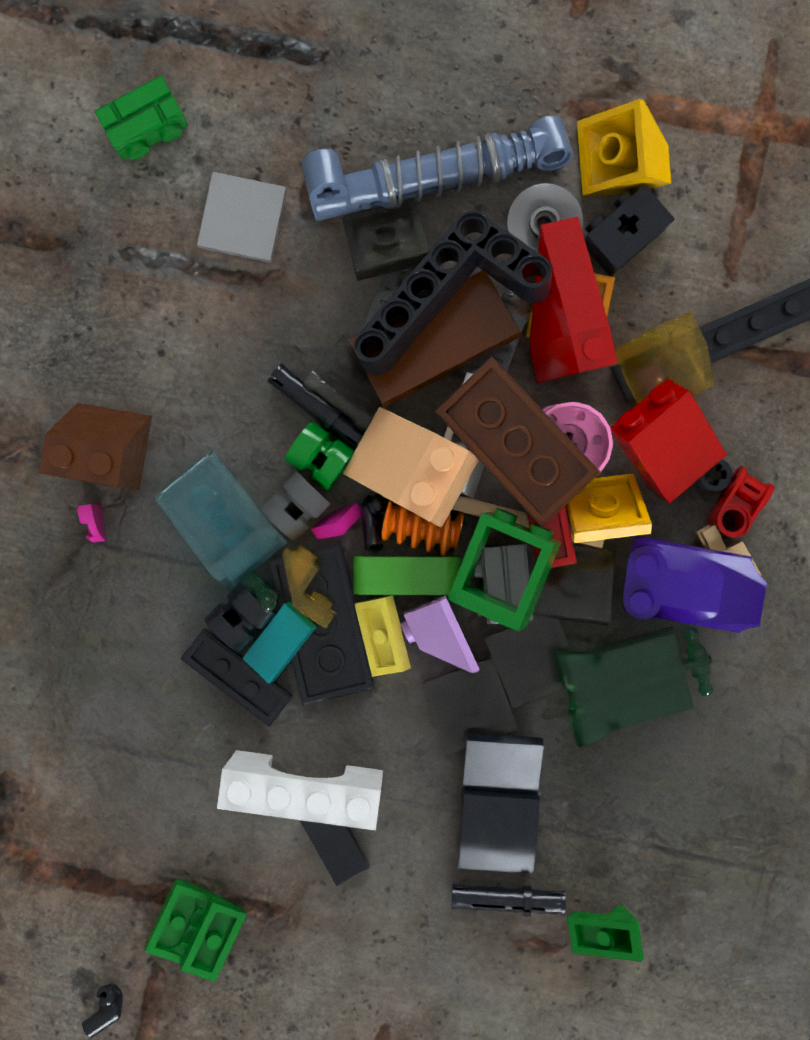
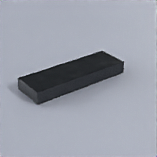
[180,628,293,727]

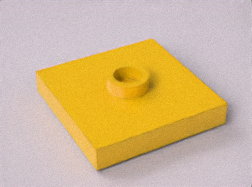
[565,474,652,543]

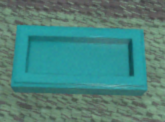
[242,602,317,684]

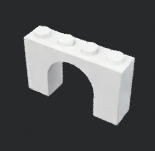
[217,750,383,831]

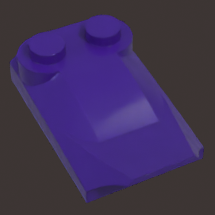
[623,536,767,633]

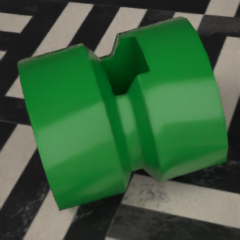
[284,421,355,491]

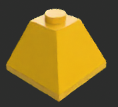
[577,99,671,197]

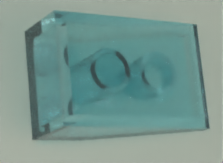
[154,451,288,591]

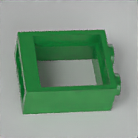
[447,508,561,632]

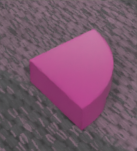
[311,502,361,539]
[77,504,107,543]

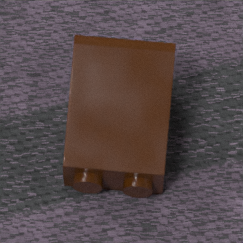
[39,403,152,489]

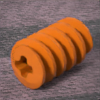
[381,500,465,556]

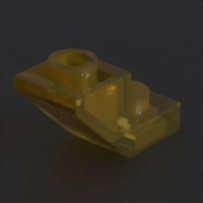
[282,545,336,629]

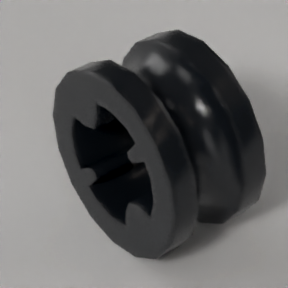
[696,459,732,492]

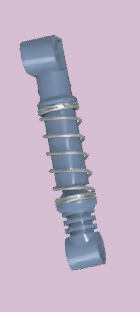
[302,116,574,222]

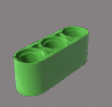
[353,556,462,595]

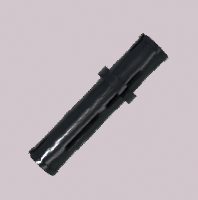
[268,363,366,451]
[451,884,566,917]

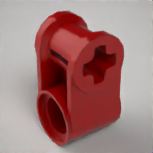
[707,465,775,538]

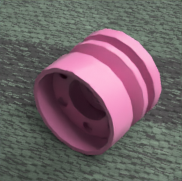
[542,402,613,471]

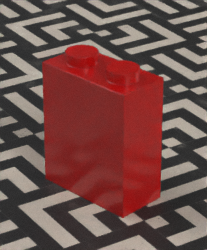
[610,379,727,504]

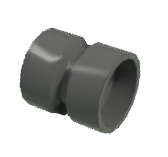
[260,470,331,542]

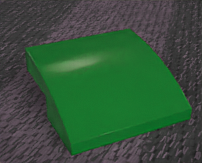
[144,878,247,982]

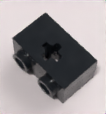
[585,185,675,277]

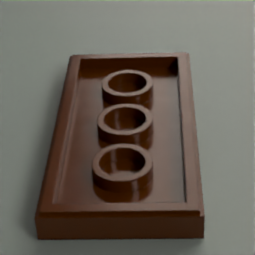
[349,271,521,408]
[435,357,601,527]

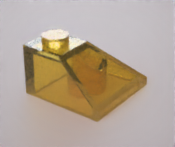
[615,311,715,404]

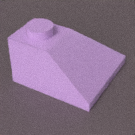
[400,595,480,673]

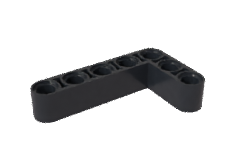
[354,211,552,375]

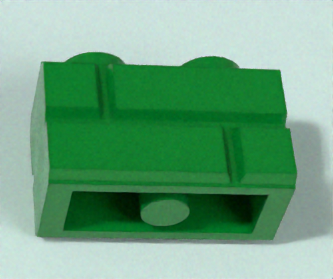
[95,75,188,160]

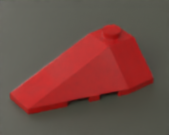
[529,216,618,383]

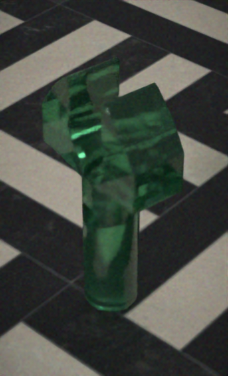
[240,569,279,612]

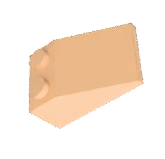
[343,407,479,528]

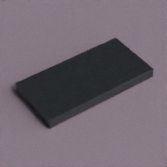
[268,543,375,706]

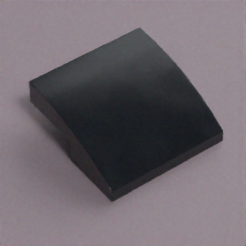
[458,790,540,874]

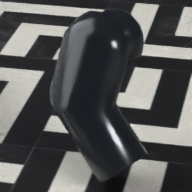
[361,494,388,552]
[82,984,123,1038]

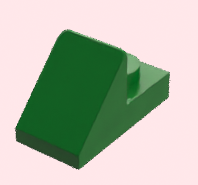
[567,905,644,962]

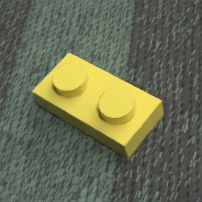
[354,595,411,677]

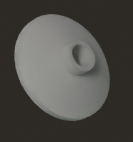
[507,183,583,252]

